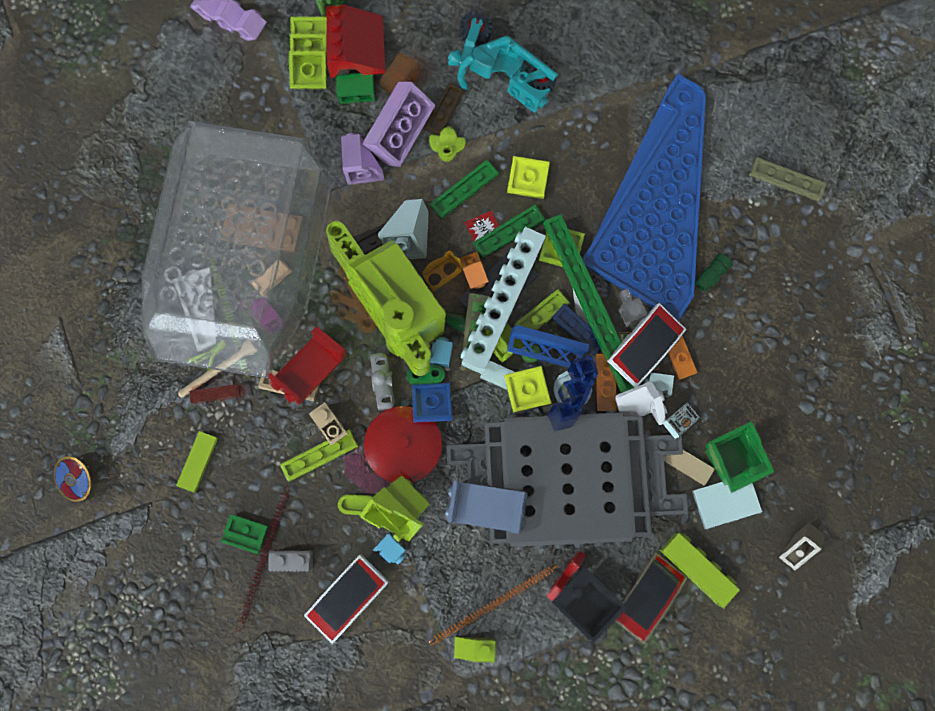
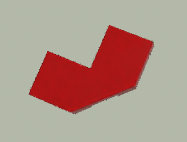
[547,551,586,601]

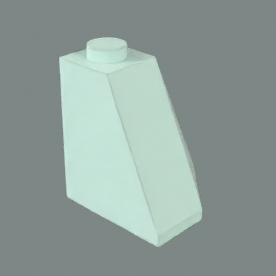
[378,199,429,259]

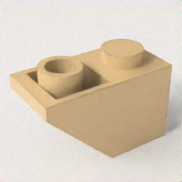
[309,402,347,446]

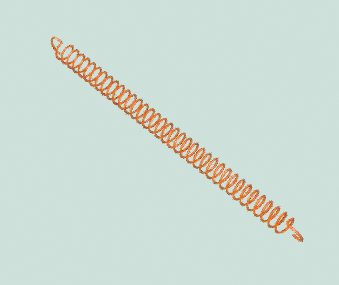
[429,565,559,645]

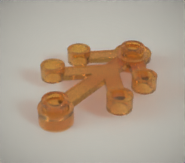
[330,266,377,333]

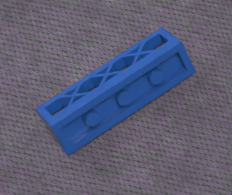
[507,325,589,370]

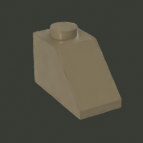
[779,523,825,570]

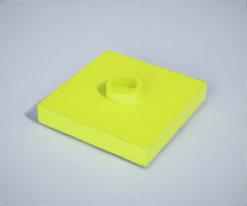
[507,156,550,199]
[504,366,551,413]

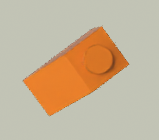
[460,251,488,289]

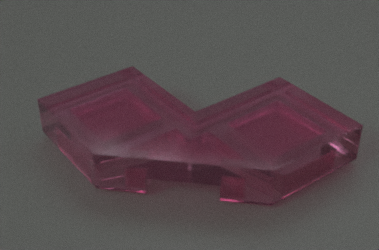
[344,454,385,493]

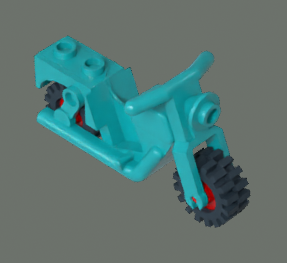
[448,11,558,113]

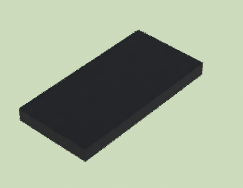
[458,252,539,318]

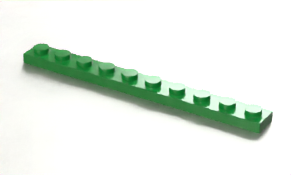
[543,214,641,393]

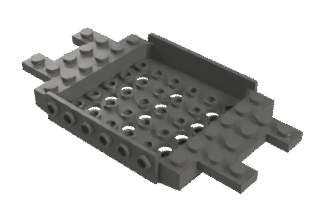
[447,410,688,550]

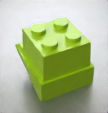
[360,476,430,542]

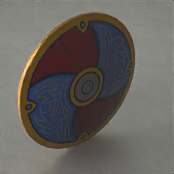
[54,456,92,502]

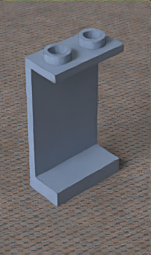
[446,481,528,534]

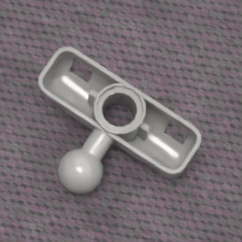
[370,353,394,411]

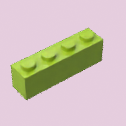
[660,533,739,608]

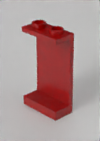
[268,326,346,405]

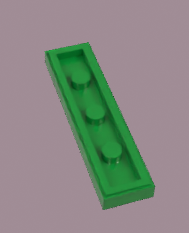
[430,160,499,220]
[473,204,545,259]

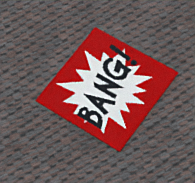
[464,211,499,242]

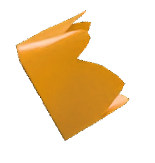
[423,251,462,292]

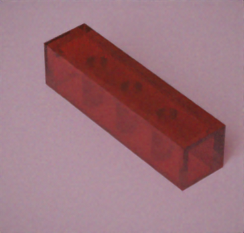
[189,384,241,404]

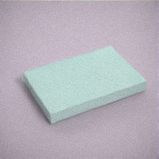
[692,482,762,529]

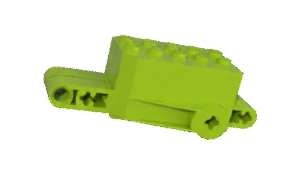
[326,221,446,376]

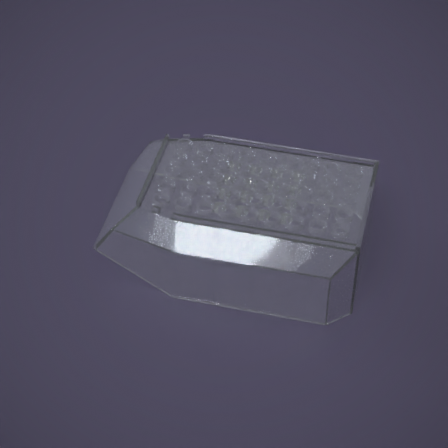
[142,121,331,378]

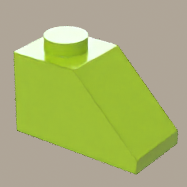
[454,637,495,662]

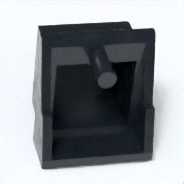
[551,567,628,644]

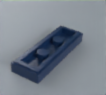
[551,303,601,356]

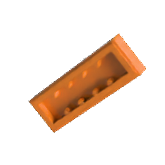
[667,336,697,380]
[595,354,617,412]

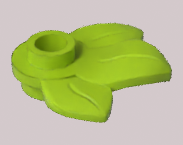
[429,126,466,162]

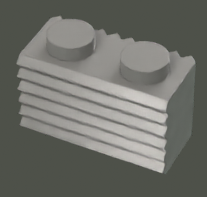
[268,551,313,572]

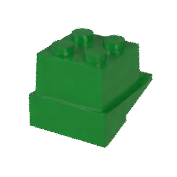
[705,421,774,493]

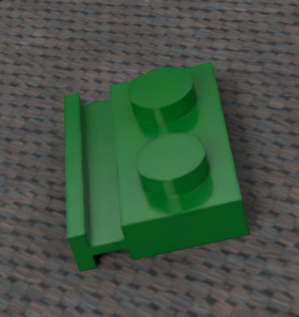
[220,514,269,554]

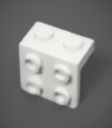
[616,381,667,425]

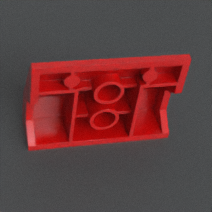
[326,5,385,78]

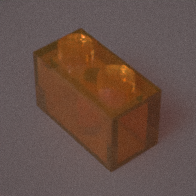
[380,52,420,94]

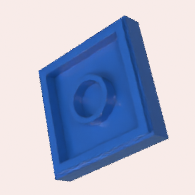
[412,383,453,423]

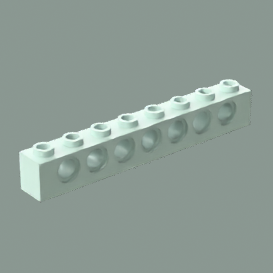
[460,227,546,375]

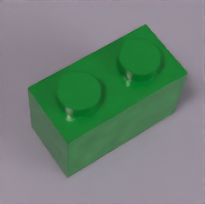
[336,73,376,104]

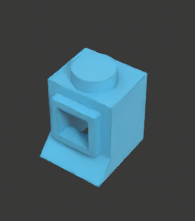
[430,337,453,368]
[373,534,406,564]

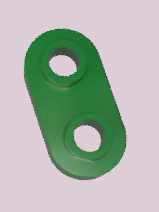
[407,364,445,385]

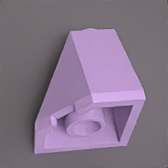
[341,133,385,185]

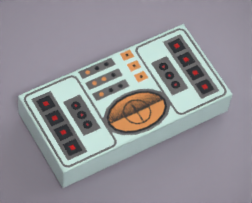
[663,403,700,439]

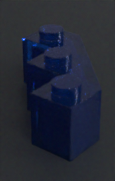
[547,355,599,432]

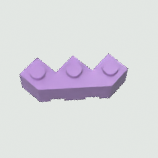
[190,0,266,40]

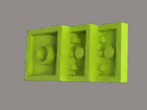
[289,17,328,89]

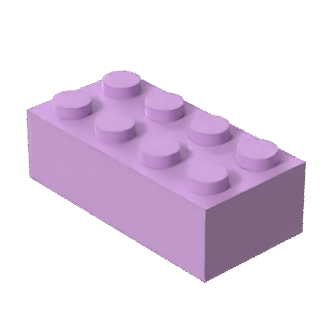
[363,82,435,167]

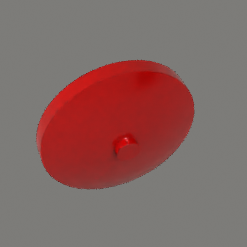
[364,406,442,483]

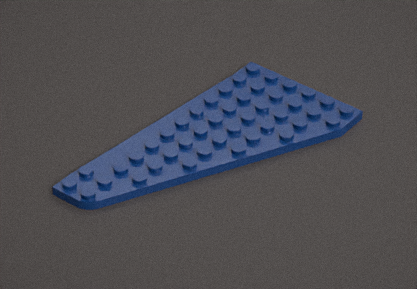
[582,74,706,321]

